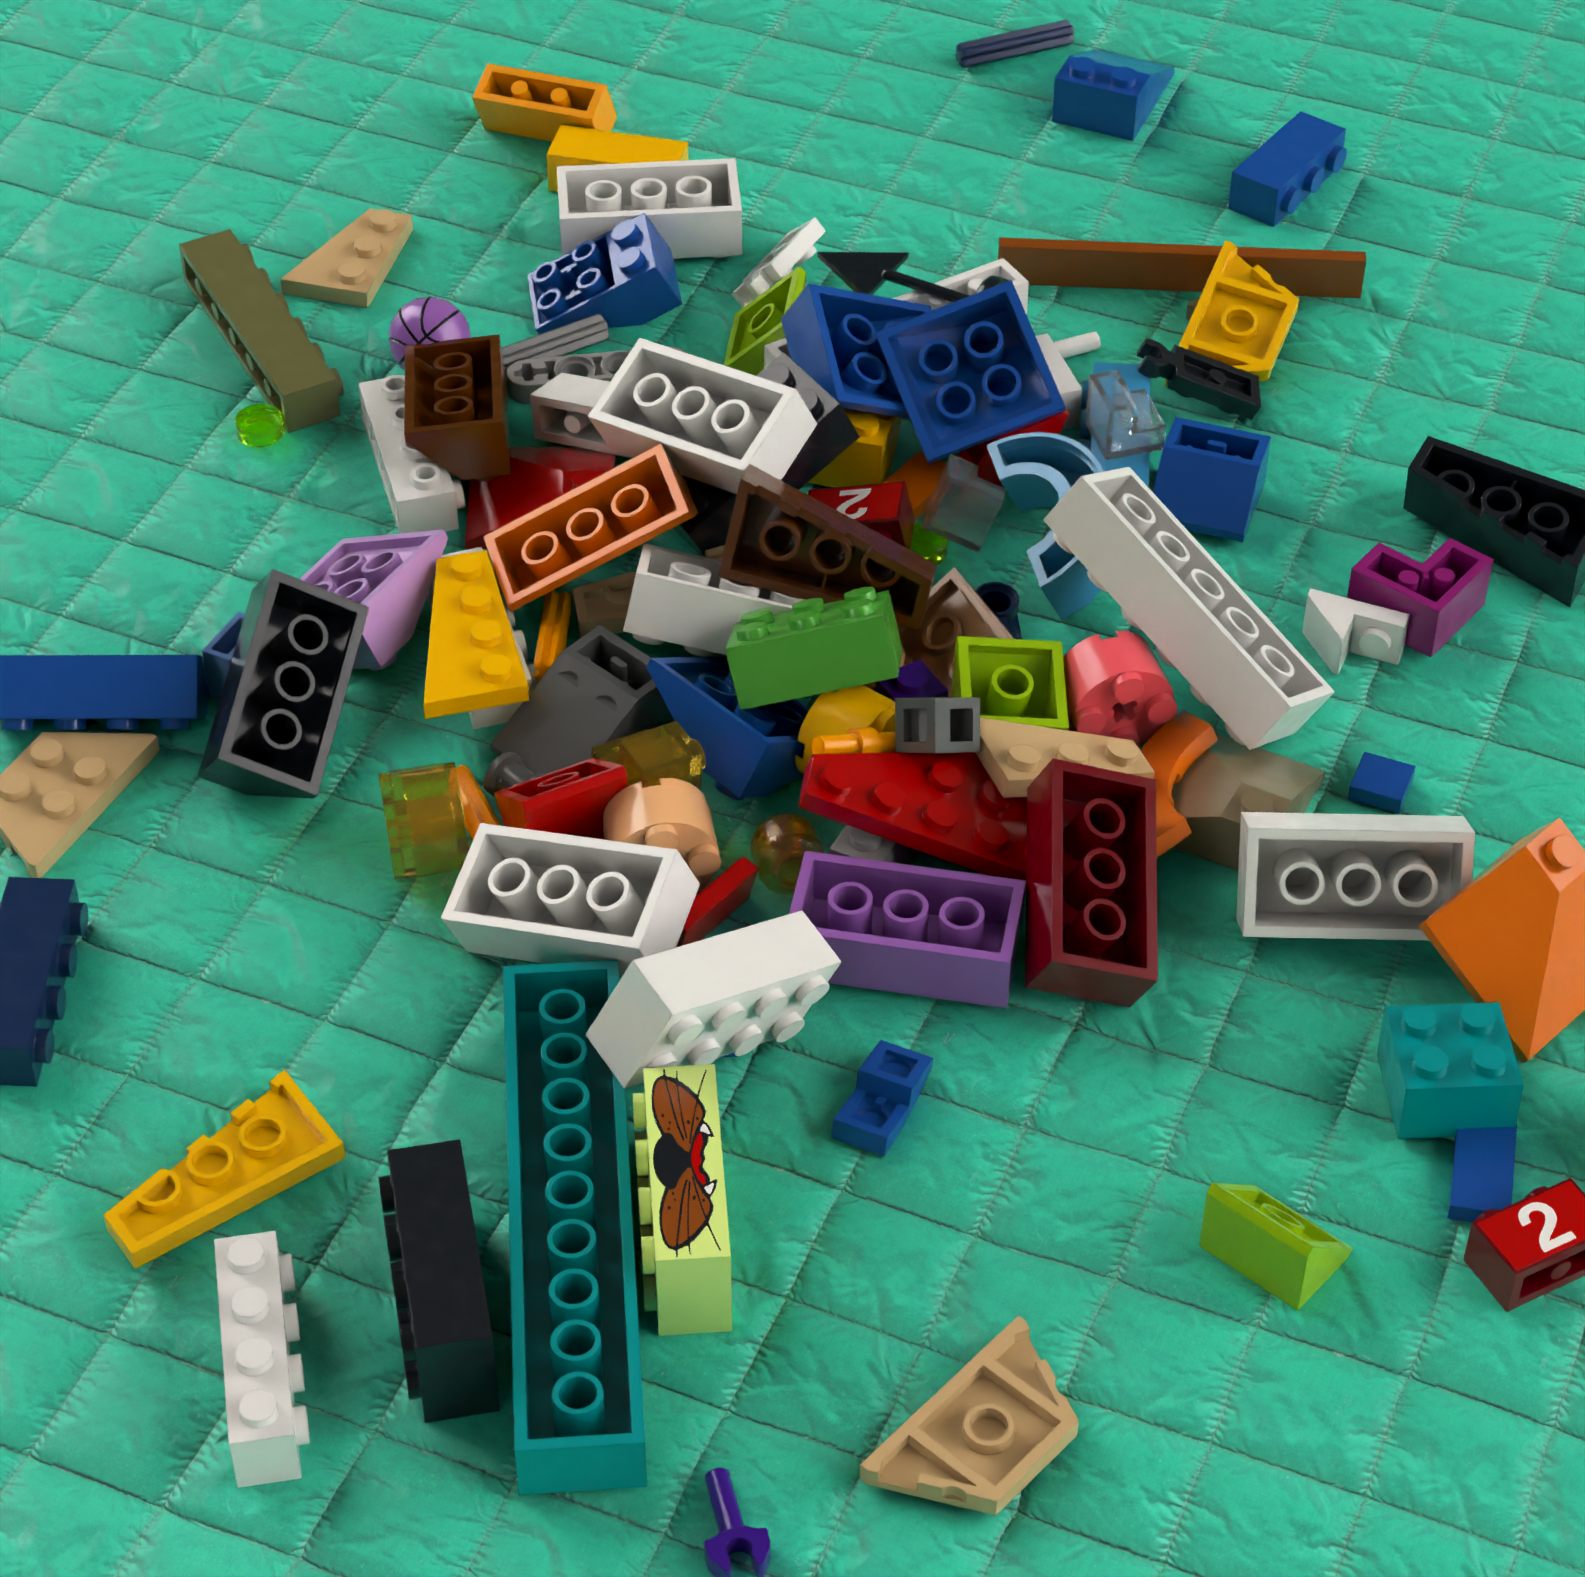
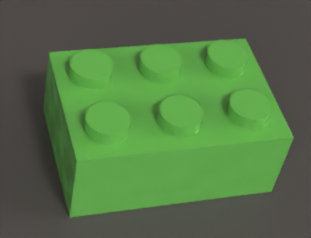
[725,587,903,710]

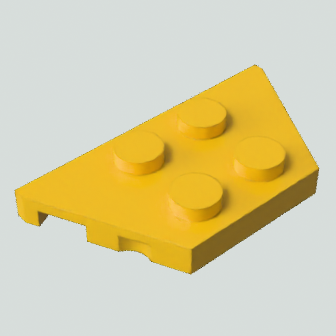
[1164,240,1299,387]

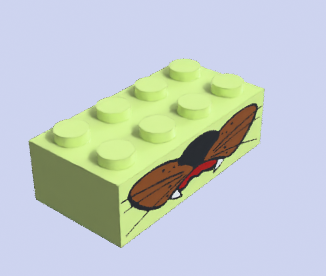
[632,1064,732,1336]

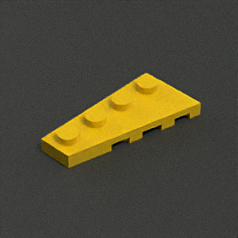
[423,550,529,719]
[103,1069,346,1269]

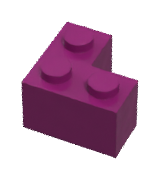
[1347,538,1493,657]

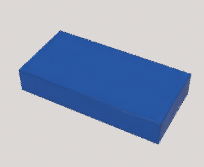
[1448,1124,1517,1222]

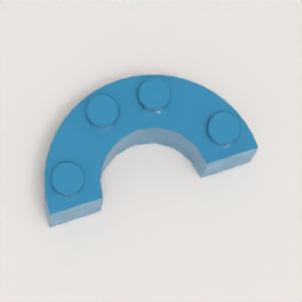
[986,432,1104,620]

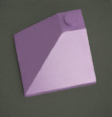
[300,529,448,671]

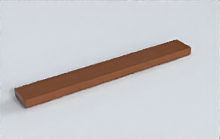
[998,237,1366,298]

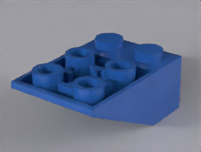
[527,212,682,334]

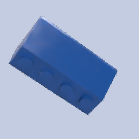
[0,655,209,730]

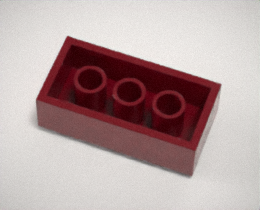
[1025,758,1158,1007]

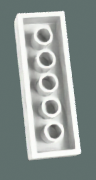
[1043,467,1335,750]

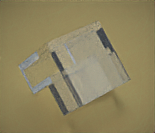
[1085,370,1166,460]
[922,454,1005,553]

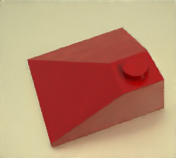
[465,447,617,549]

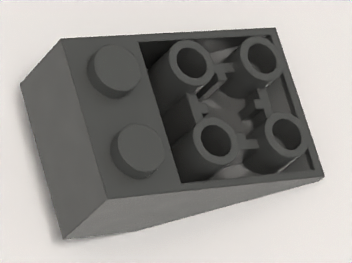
[490,625,674,774]

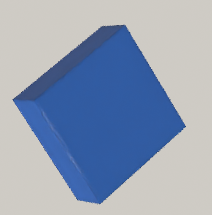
[1348,752,1416,814]

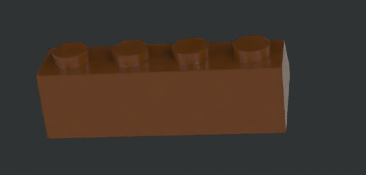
[404,334,511,481]

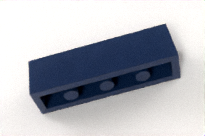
[0,877,88,1087]

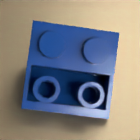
[1153,417,1271,542]

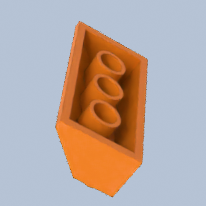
[483,444,699,612]

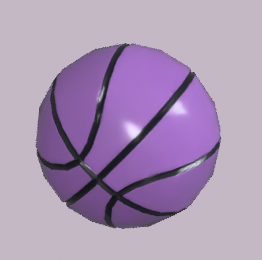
[388,296,471,370]

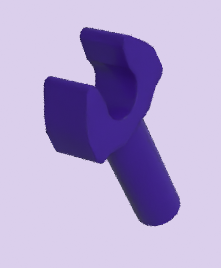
[704,1468,770,1577]

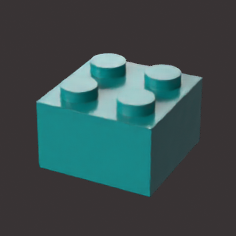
[1377,1002,1524,1139]

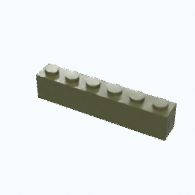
[179,229,344,433]

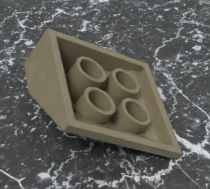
[1171,733,1326,871]

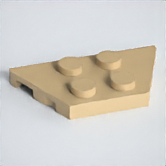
[0,732,160,878]
[859,1315,1079,1516]

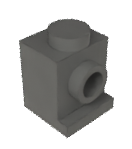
[895,697,980,753]

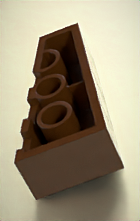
[718,464,937,629]

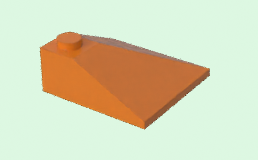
[1418,817,1585,1063]

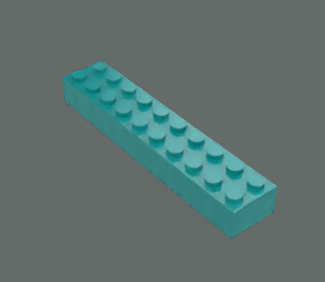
[503,960,647,1495]

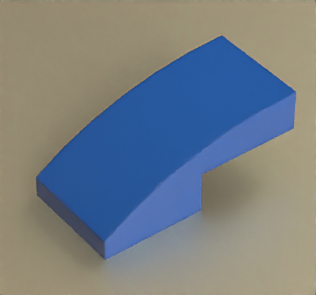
[831,1040,933,1157]

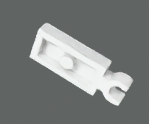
[732,217,826,308]

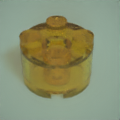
[378,762,469,879]

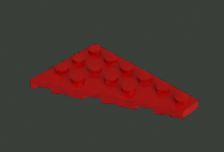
[798,752,1027,881]

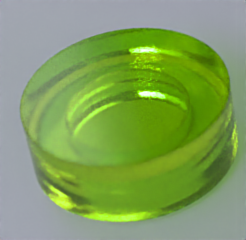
[235,404,285,447]
[910,522,948,565]

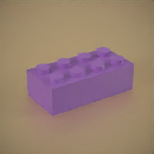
[789,851,1026,1008]

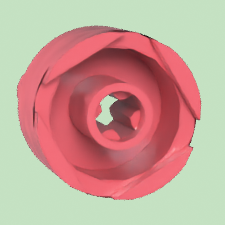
[1063,631,1178,748]

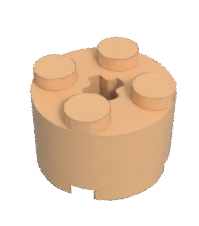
[603,778,721,892]

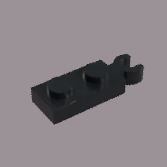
[1137,339,1261,420]

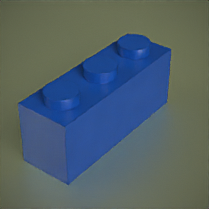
[1228,111,1347,227]

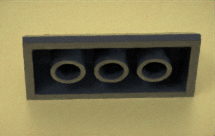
[197,569,369,799]

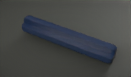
[956,20,1074,68]

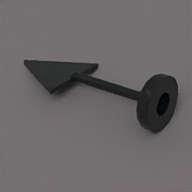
[817,252,1009,302]

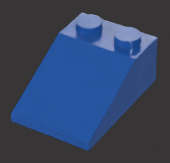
[1052,49,1175,141]

